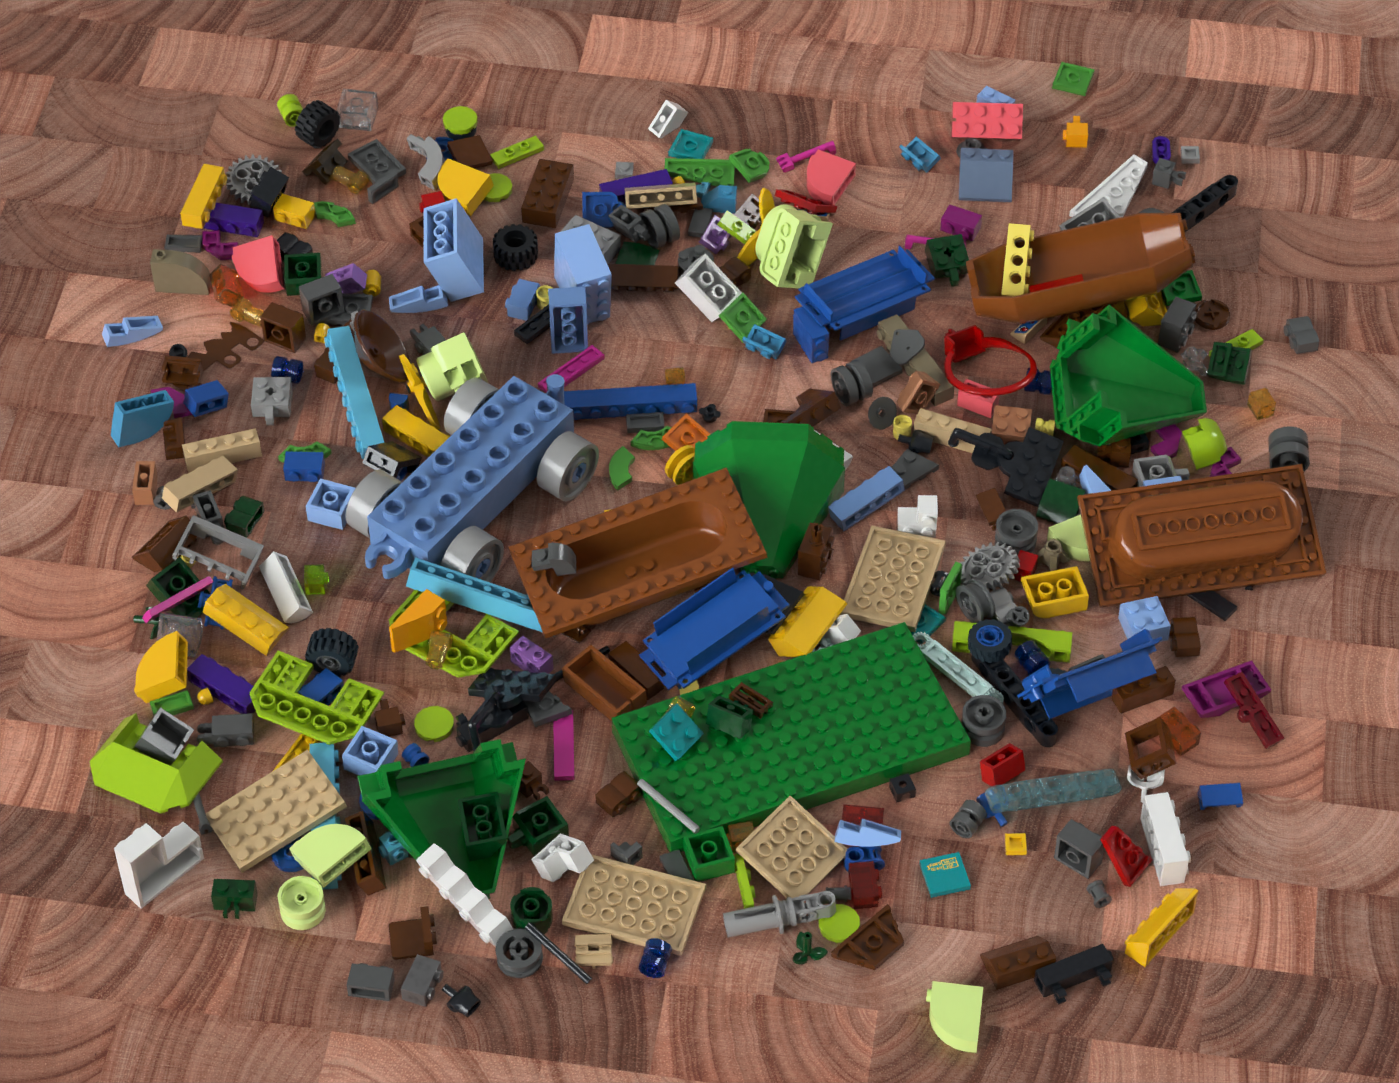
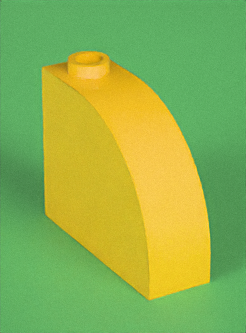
[438,158,494,216]
[134,631,188,703]

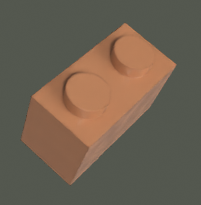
[132,461,158,505]

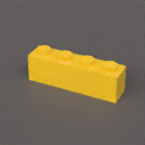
[180,164,227,229]
[382,405,450,457]

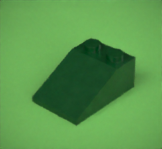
[146,557,211,625]

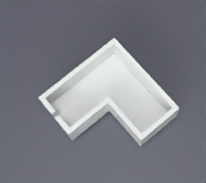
[114,822,204,909]

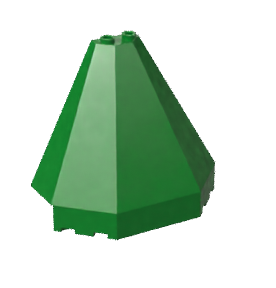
[1050,305,1207,447]
[693,421,845,579]
[357,739,526,899]

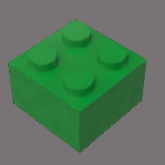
[683,826,735,882]

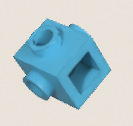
[378,832,408,866]

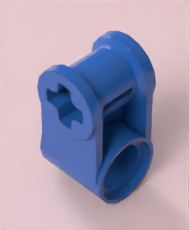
[844,846,885,873]

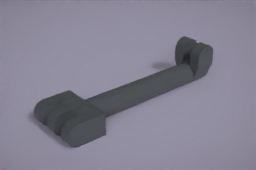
[193,787,213,835]

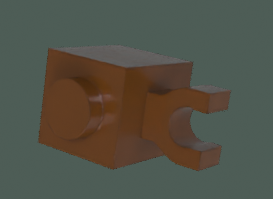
[1097,438,1131,467]
[374,699,406,737]
[519,761,549,801]

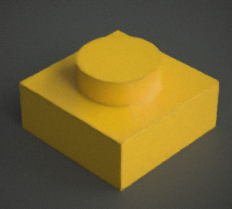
[1005,833,1027,855]

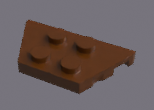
[831,904,904,970]

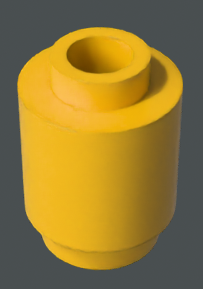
[363,270,381,297]

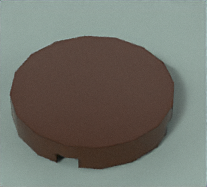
[1195,299,1230,330]

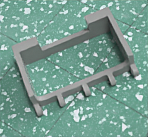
[173,515,264,589]

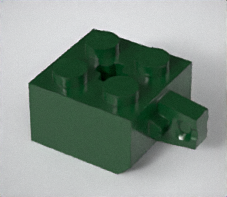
[925,234,969,287]
[284,253,322,296]
[507,796,569,856]

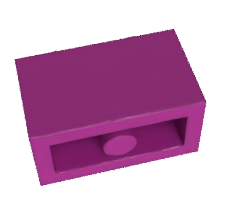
[940,204,982,241]

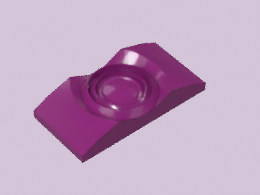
[1182,660,1271,718]

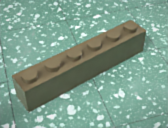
[877,314,954,406]

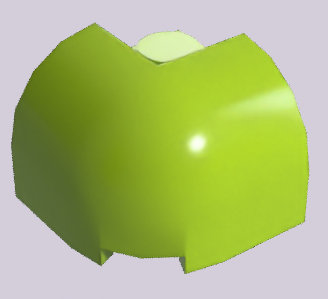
[1182,418,1228,470]

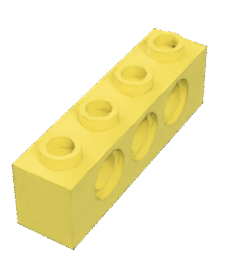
[1001,223,1034,296]

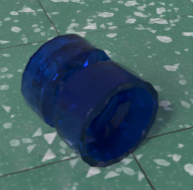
[271,356,304,384]
[1024,367,1052,395]
[1014,640,1051,675]
[638,938,672,978]

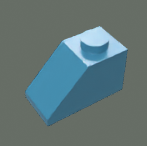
[701,185,737,214]

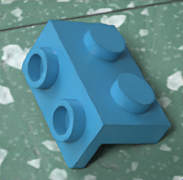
[899,136,941,173]
[742,324,787,360]

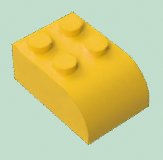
[1021,566,1089,618]

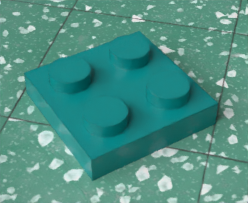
[649,704,704,761]

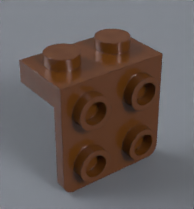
[389,906,437,960]

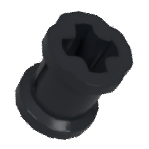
[930,571,948,597]

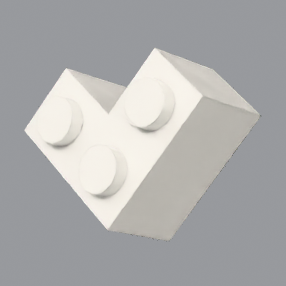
[897,495,938,537]
[531,833,594,882]

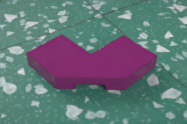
[202,230,239,260]
[151,387,192,418]
[1150,424,1182,458]
[1210,447,1242,477]

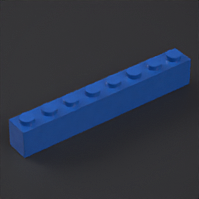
[564,383,697,420]

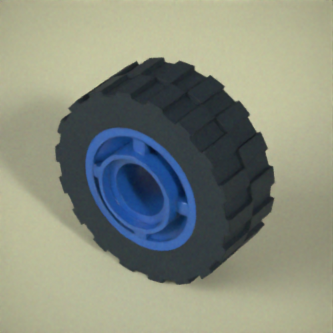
[968,619,1012,663]

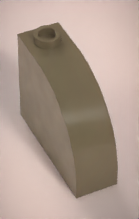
[150,249,212,295]

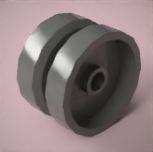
[640,204,680,249]
[830,359,873,407]
[995,509,1038,555]
[961,695,1006,747]

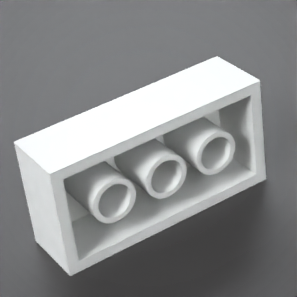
[1140,792,1191,886]

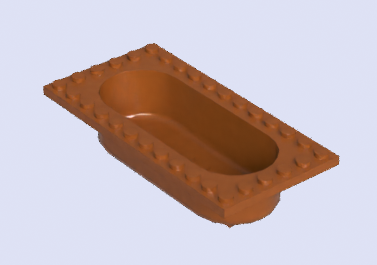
[1077,464,1326,608]
[508,468,767,639]

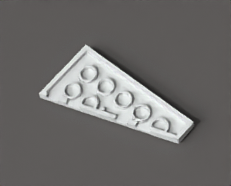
[1069,155,1148,217]

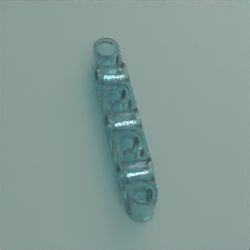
[985,769,1122,813]

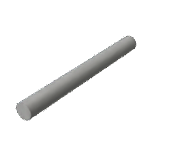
[637,779,700,834]

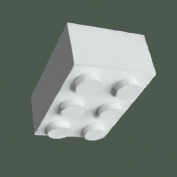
[675,254,742,322]

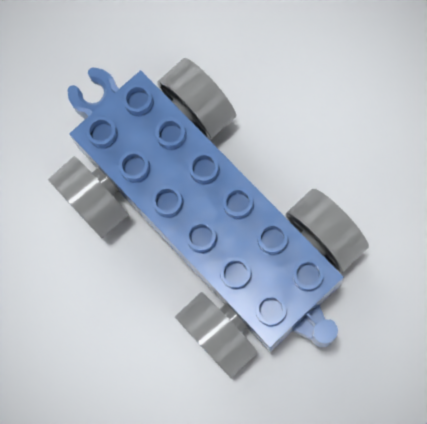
[346,374,599,582]

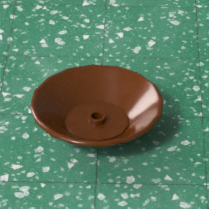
[354,310,410,383]

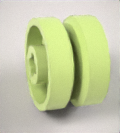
[277,876,326,930]

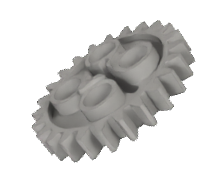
[226,154,282,205]
[960,542,1020,591]

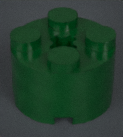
[510,887,553,934]

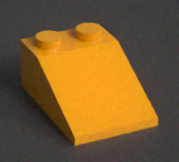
[389,589,447,653]

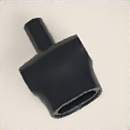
[898,430,934,454]
[442,984,481,1017]

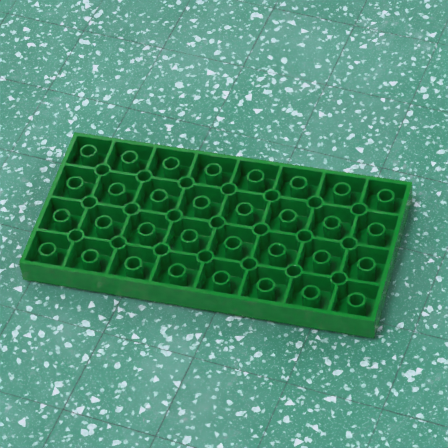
[611,622,971,852]

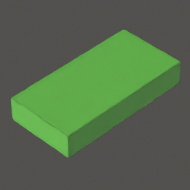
[150,690,194,715]

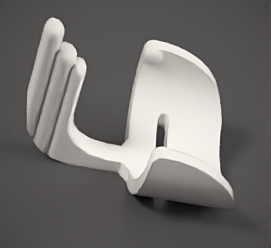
[1127,765,1165,803]

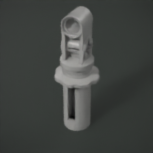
[723,891,836,938]

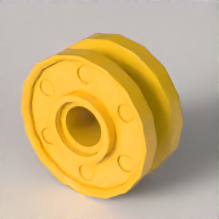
[665,445,695,485]

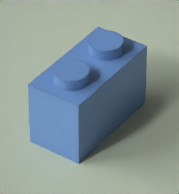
[505,279,540,321]

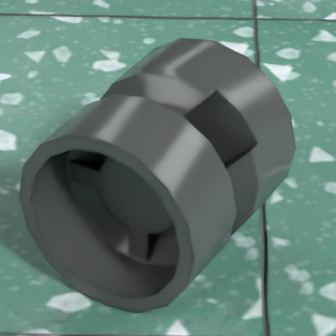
[949,800,987,839]

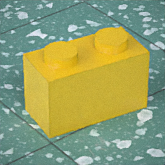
[273,193,316,229]

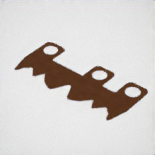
[172,322,264,393]

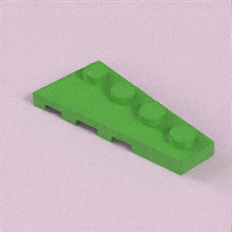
[664,158,735,186]

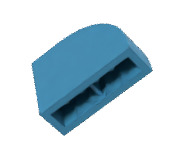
[110,390,174,447]

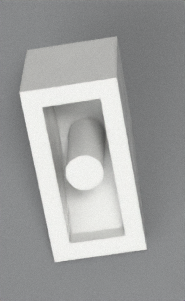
[648,100,688,138]
[824,614,861,645]

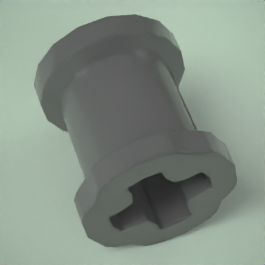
[1086,880,1112,908]

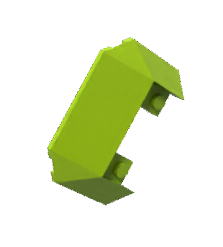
[389,590,519,678]
[249,650,384,745]
[90,713,223,814]

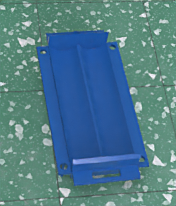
[795,245,935,341]
[639,568,790,690]
[1017,629,1162,719]

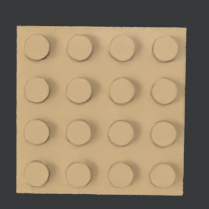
[735,796,848,898]

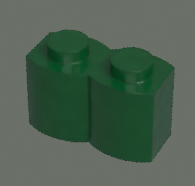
[224,496,264,538]

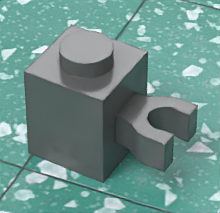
[1152,158,1186,189]

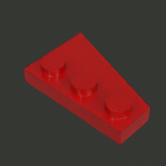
[775,189,838,215]
[1100,826,1153,887]

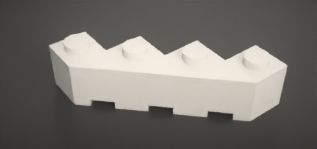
[416,843,513,947]

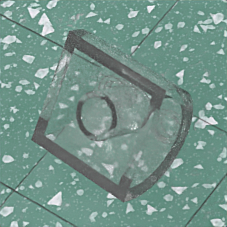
[157,612,203,657]

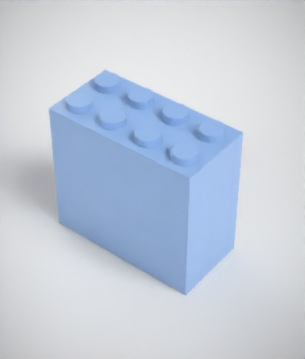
[424,198,484,302]
[554,224,612,325]

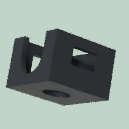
[1130,433,1150,454]
[889,773,916,803]

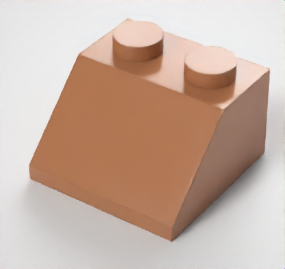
[897,370,941,414]

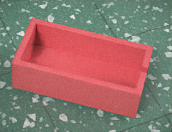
[951,102,1023,140]

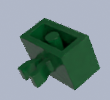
[706,695,753,739]
[211,879,258,919]

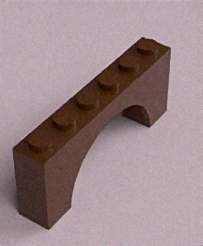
[779,388,841,427]

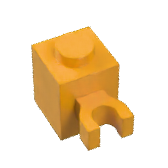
[1062,116,1088,148]

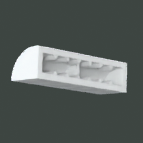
[259,551,313,623]

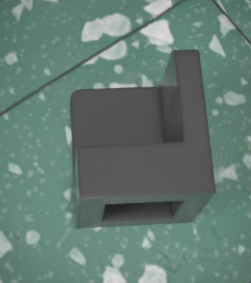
[610,841,643,865]

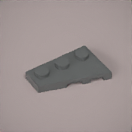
[891,449,939,490]
[523,691,572,727]

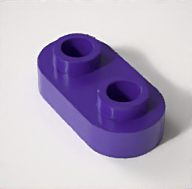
[1152,136,1171,164]

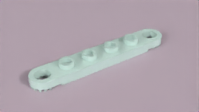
[913,632,1004,703]

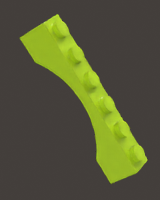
[952,621,1072,663]

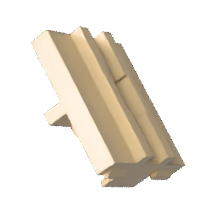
[575,934,613,969]

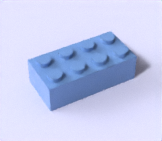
[548,287,588,354]

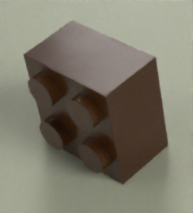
[260,302,306,353]

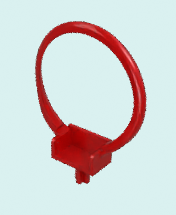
[944,325,1037,396]

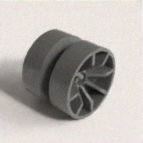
[1268,426,1310,472]

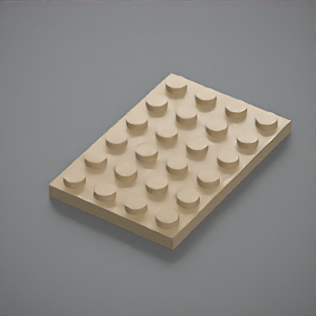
[840,526,946,632]
[206,750,347,873]
[562,855,706,956]

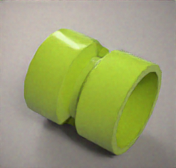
[277,94,303,127]

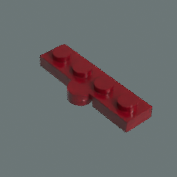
[1224,672,1284,749]

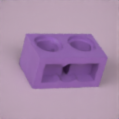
[325,263,367,294]
[510,636,553,674]

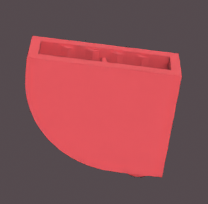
[806,149,856,205]
[232,235,285,293]

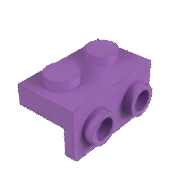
[699,215,732,254]

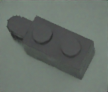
[410,324,446,355]
[193,490,224,545]
[197,713,254,747]

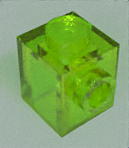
[304,564,329,595]

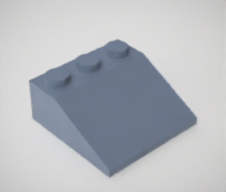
[959,148,1013,202]

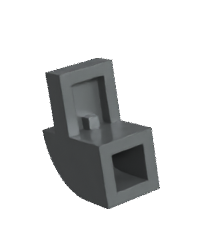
[532,543,576,576]

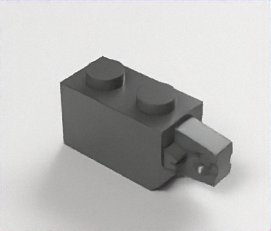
[608,205,650,243]

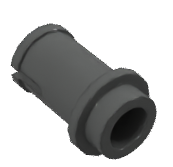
[826,885,851,902]

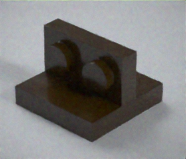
[302,139,348,184]

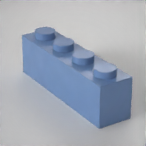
[828,466,905,532]

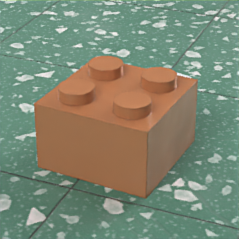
[991,405,1032,445]

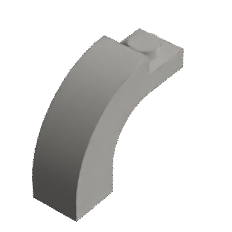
[407,134,445,190]

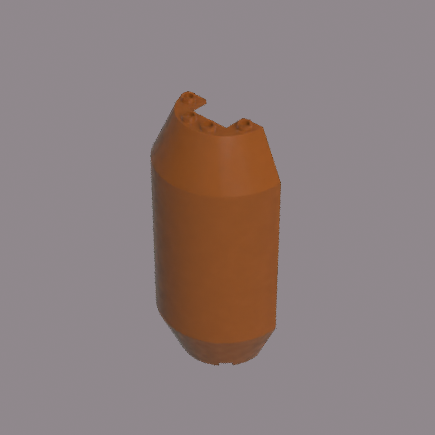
[966,213,1196,324]

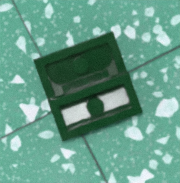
[615,242,660,265]
[1207,342,1252,385]
[1036,479,1085,524]

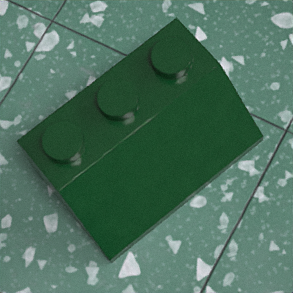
[458,792,507,862]

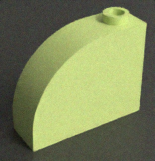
[1047,515,1090,561]
[289,824,371,888]
[926,981,983,1053]

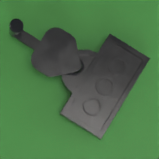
[948,427,1064,507]
[468,668,557,751]

